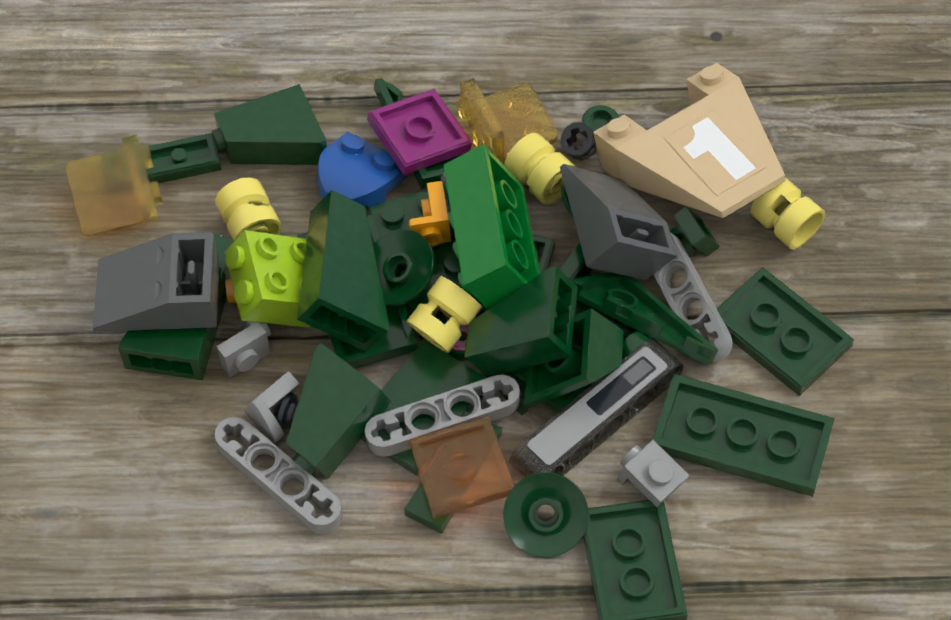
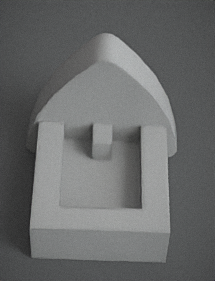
[245,371,300,443]

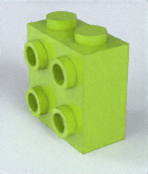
[225,230,310,328]

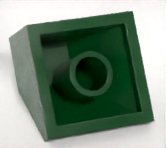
[524,308,623,408]

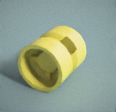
[504,133,576,205]
[215,177,282,241]
[750,177,826,250]
[406,276,482,353]

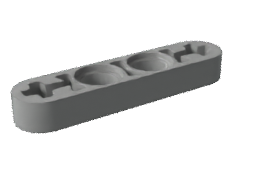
[653,232,733,362]
[365,375,520,457]
[214,417,343,534]

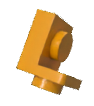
[408,181,451,247]

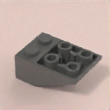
[560,164,677,280]
[93,232,220,332]

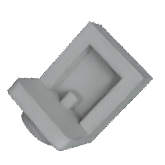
[216,310,271,378]
[617,440,689,507]

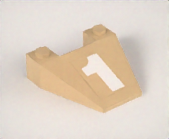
[593,62,786,218]

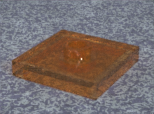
[409,417,514,518]

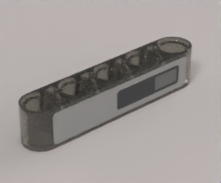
[509,338,684,478]

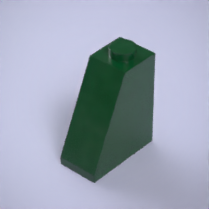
[211,84,327,165]
[465,266,578,377]
[286,342,392,478]

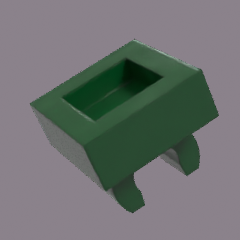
[670,206,720,258]

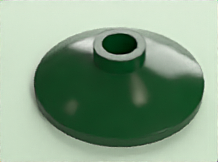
[373,229,435,306]
[503,472,589,557]

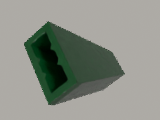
[297,190,389,352]
[118,233,234,380]

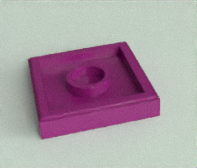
[367,88,472,175]

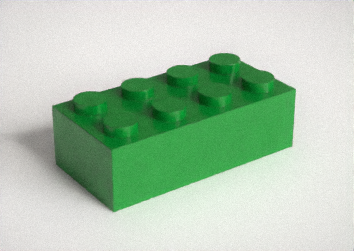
[443,144,541,311]

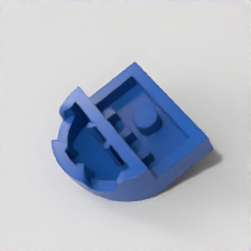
[315,132,408,207]

